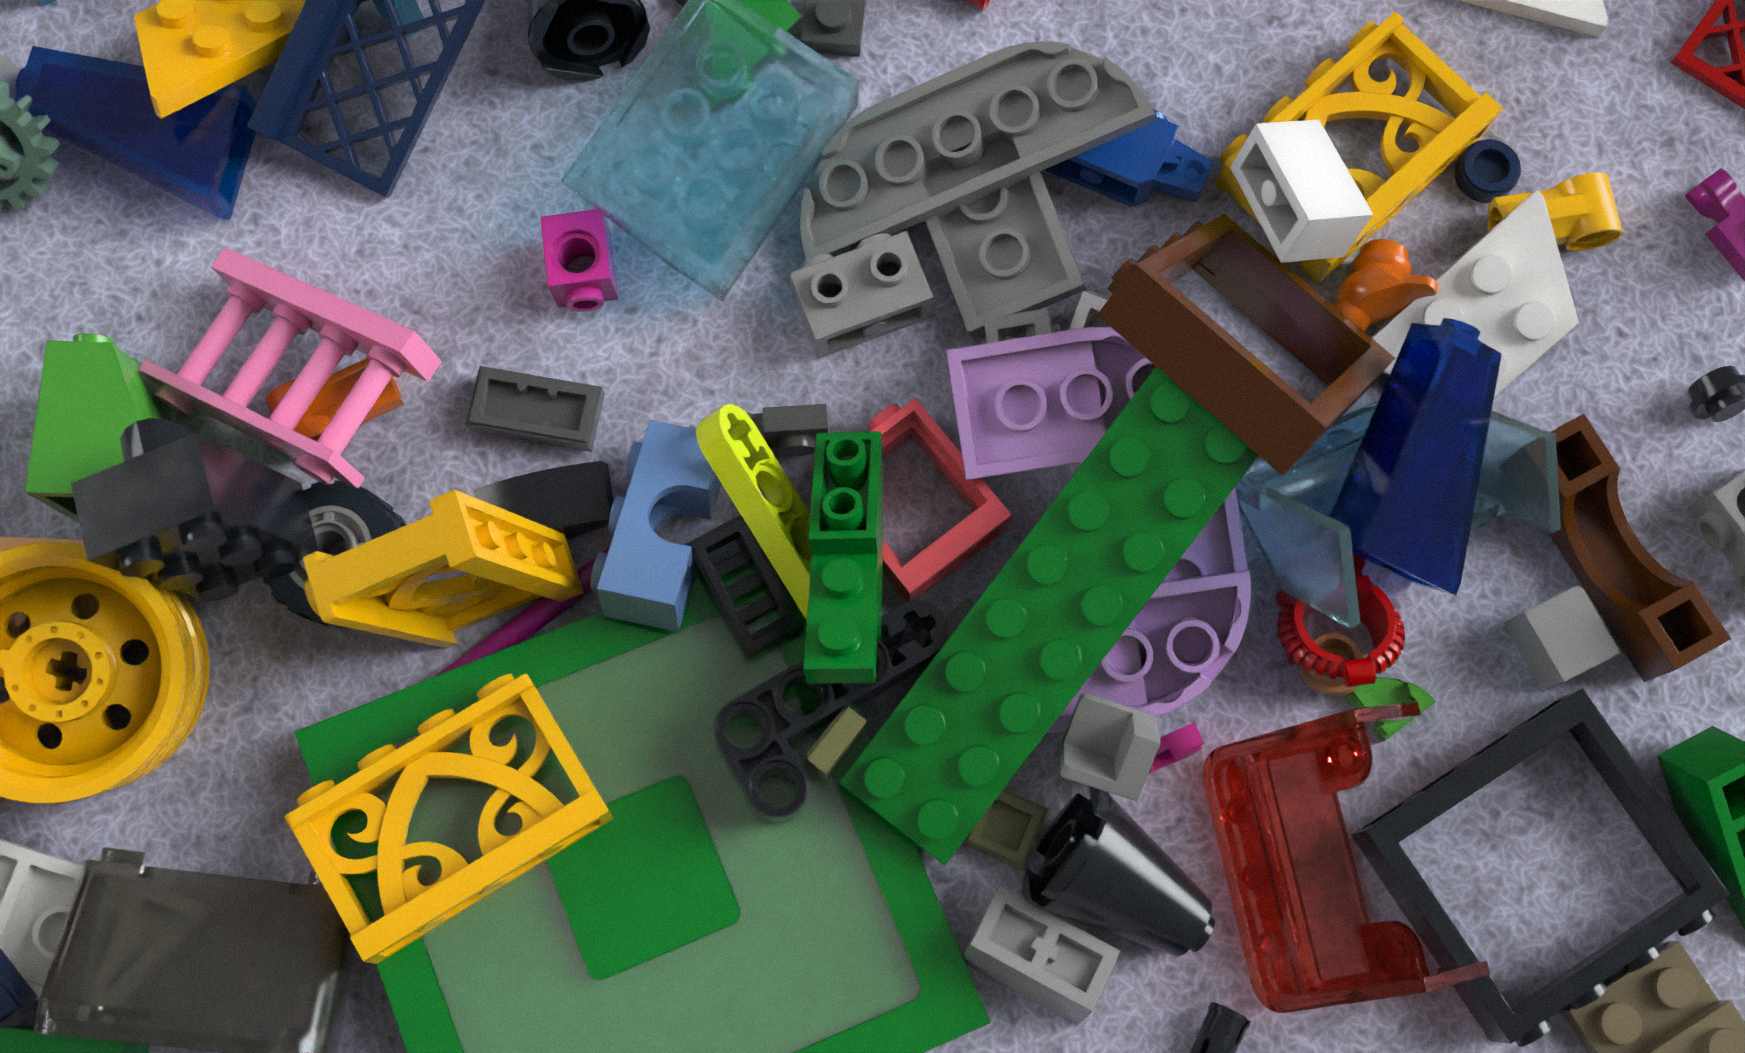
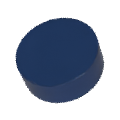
[1455,139,1521,203]

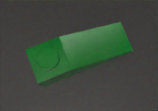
[1657,726,1745,929]

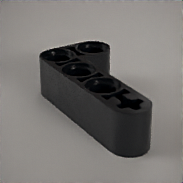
[714,600,947,824]

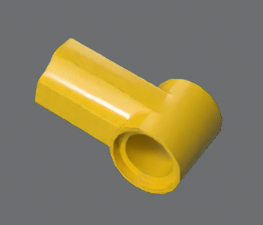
[1487,172,1623,252]

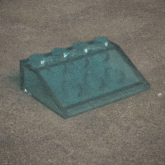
[561,0,860,301]

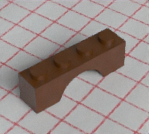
[1504,414,1731,682]

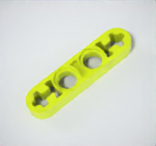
[696,404,812,620]

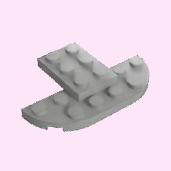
[800,41,1156,337]

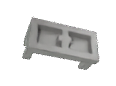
[962,886,1121,1025]

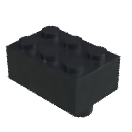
[71,418,319,602]

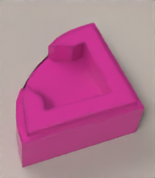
[1148,722,1205,774]

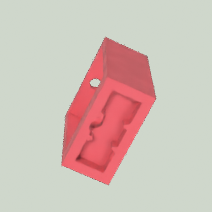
[868,397,1012,602]

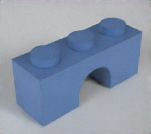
[591,420,721,632]

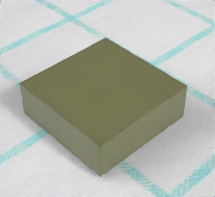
[805,706,867,782]
[962,789,1049,871]

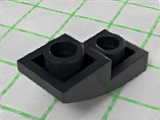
[474,461,614,540]

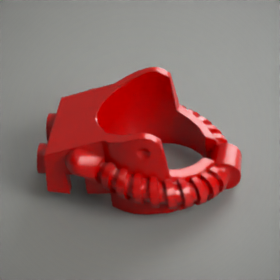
[1276,548,1405,687]

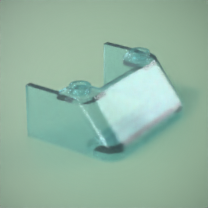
[1235,388,1561,629]

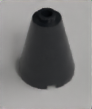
[527,0,650,80]
[1022,786,1215,957]

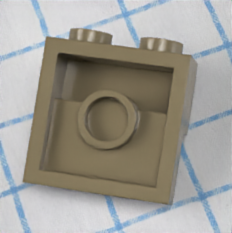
[1561,941,1745,1053]

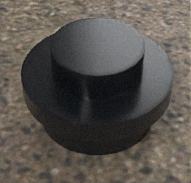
[1688,366,1745,422]

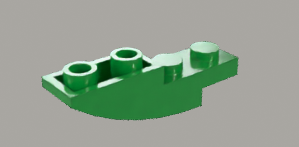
[803,431,883,684]

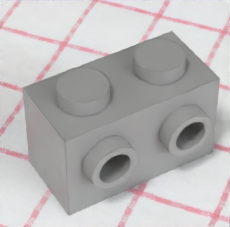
[790,231,934,359]

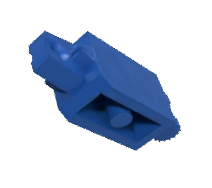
[1044,109,1214,207]

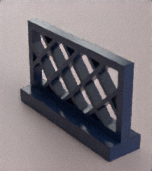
[247,0,485,198]

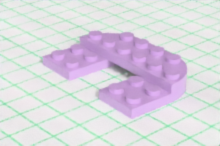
[946,327,1251,733]

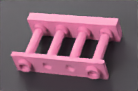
[138,247,442,489]

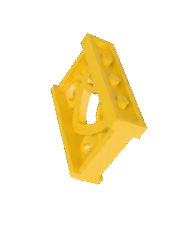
[1215,11,1504,286]
[303,489,584,649]
[284,674,614,964]

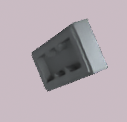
[466,366,605,452]

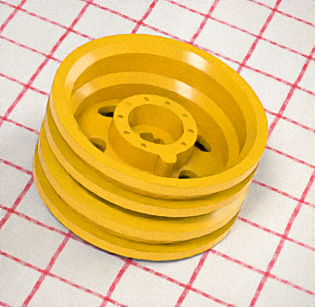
[0,542,211,804]

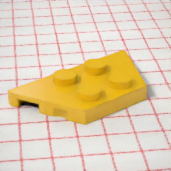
[133,0,357,119]

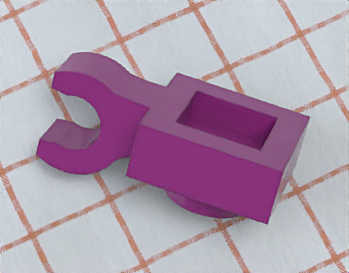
[1685,168,1745,281]

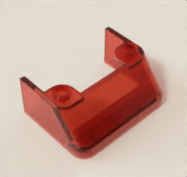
[1203,702,1491,1013]

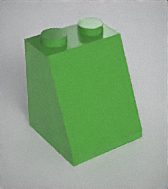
[25,333,173,523]

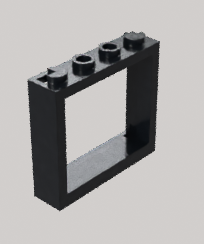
[1351,688,1730,1047]

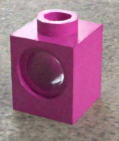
[540,208,618,312]

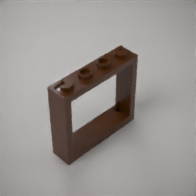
[1097,214,1395,476]

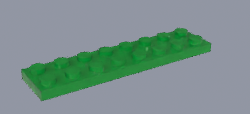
[839,367,1259,865]

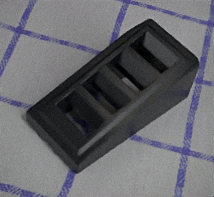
[684,515,804,659]

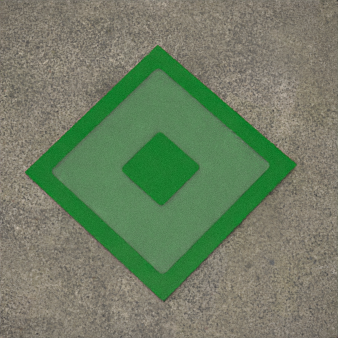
[294,559,990,1053]

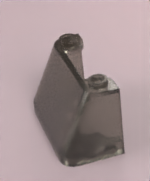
[33,848,356,1053]

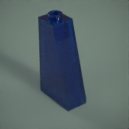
[14,46,257,220]
[1321,318,1502,595]

